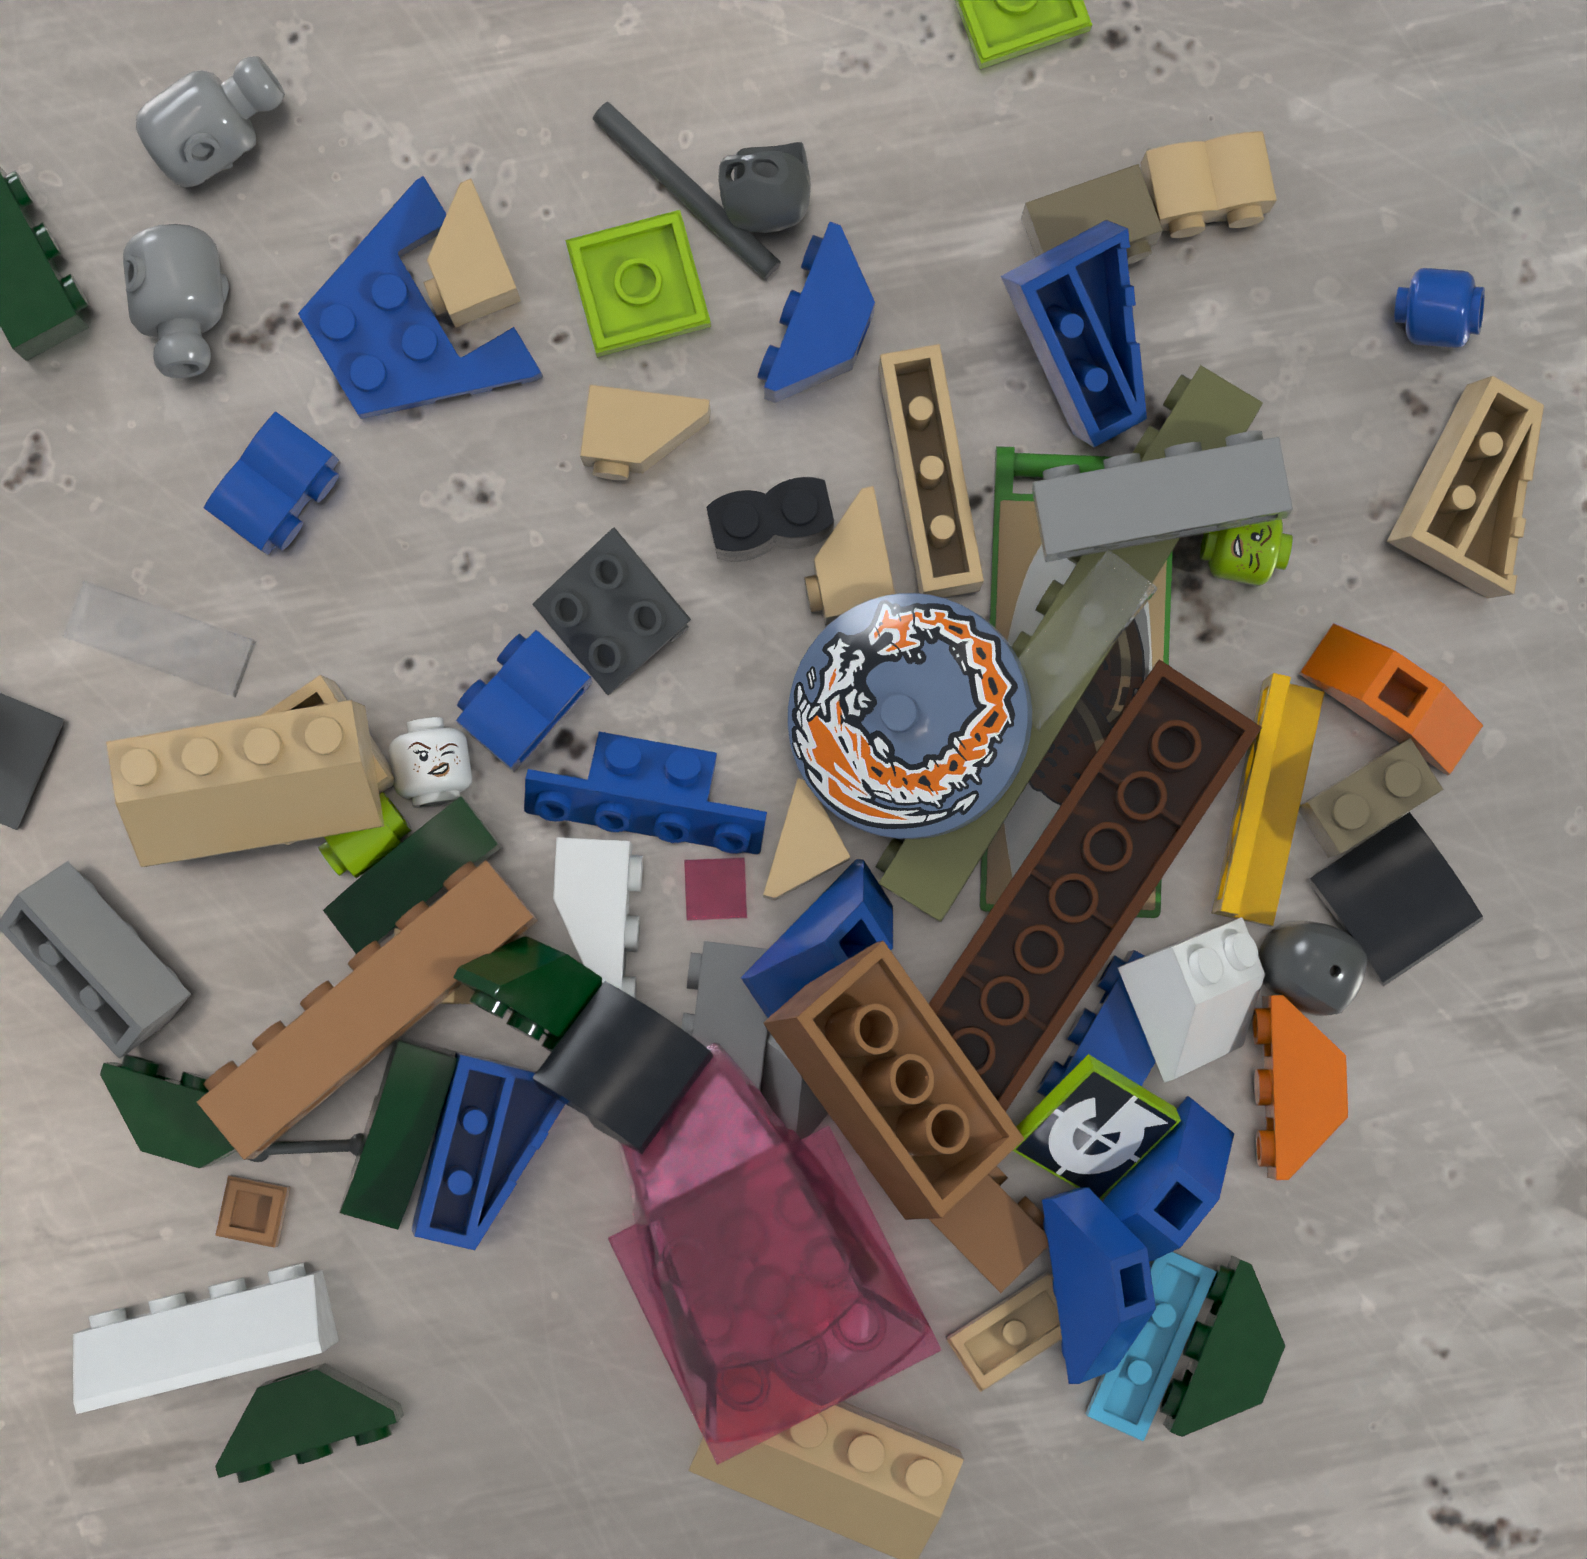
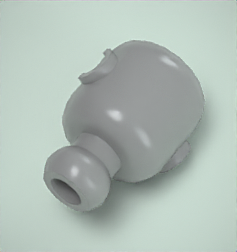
[136,56,285,187]
[123,224,229,378]

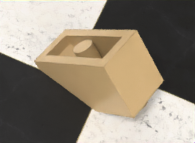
[423,179,521,328]
[580,385,711,480]
[804,486,895,625]

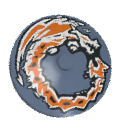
[788,593,1032,839]

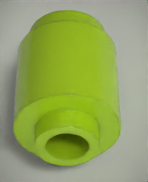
[318,792,412,879]

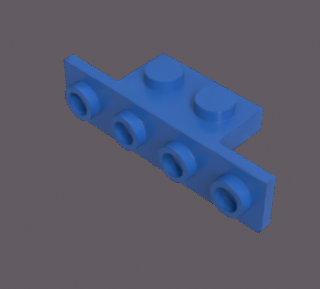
[524,731,767,854]

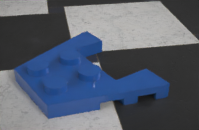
[298,176,543,419]

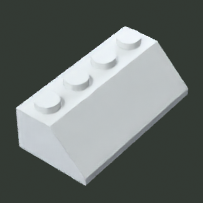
[73,1263,339,1414]

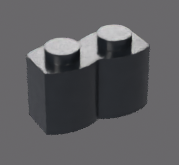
[706,477,834,562]

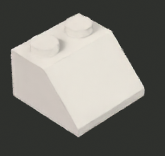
[1118,917,1265,1083]

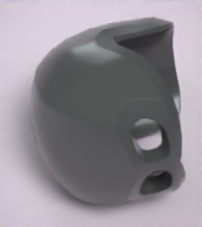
[718,142,811,233]
[1258,920,1367,1016]

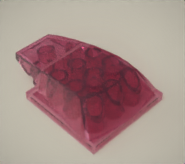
[608,1043,942,1465]

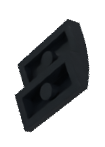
[1310,812,1483,987]
[532,981,713,1155]

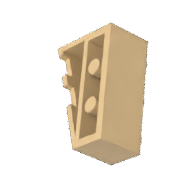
[1387,376,1544,598]

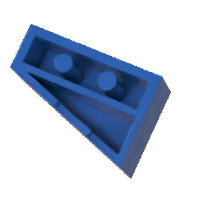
[1000,220,1147,447]
[411,1051,565,1251]

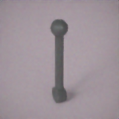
[248,1133,363,1162]

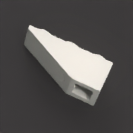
[553,837,643,998]

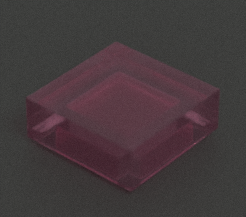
[684,857,747,921]

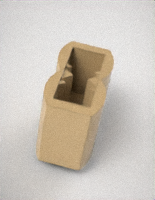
[1140,131,1277,238]

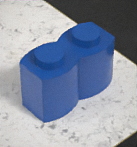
[203,411,339,555]
[456,630,593,772]

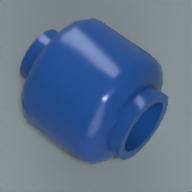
[1394,268,1485,348]

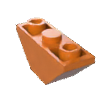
[1298,623,1483,776]
[1252,995,1348,1180]

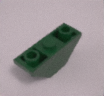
[453,936,602,1052]
[100,1054,237,1169]
[1160,1256,1286,1437]
[215,1363,404,1483]

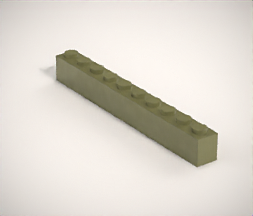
[875,365,1263,923]

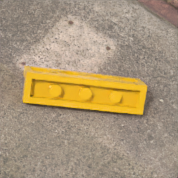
[1211,673,1325,927]

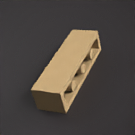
[878,344,984,598]

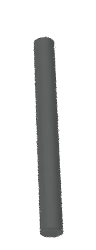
[592,102,781,279]

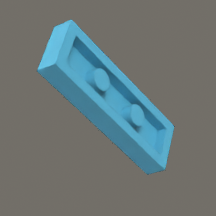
[1085,1252,1217,1441]

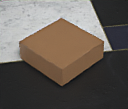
[215,1175,290,1248]

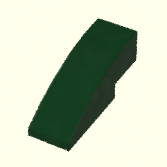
[323,796,502,954]
[339,1039,458,1230]

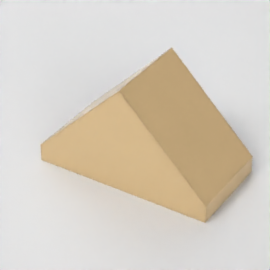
[763,778,851,901]

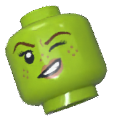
[1200,519,1293,586]

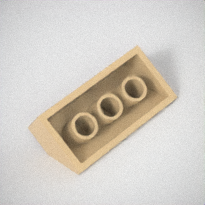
[106,700,384,867]
[689,1356,964,1559]

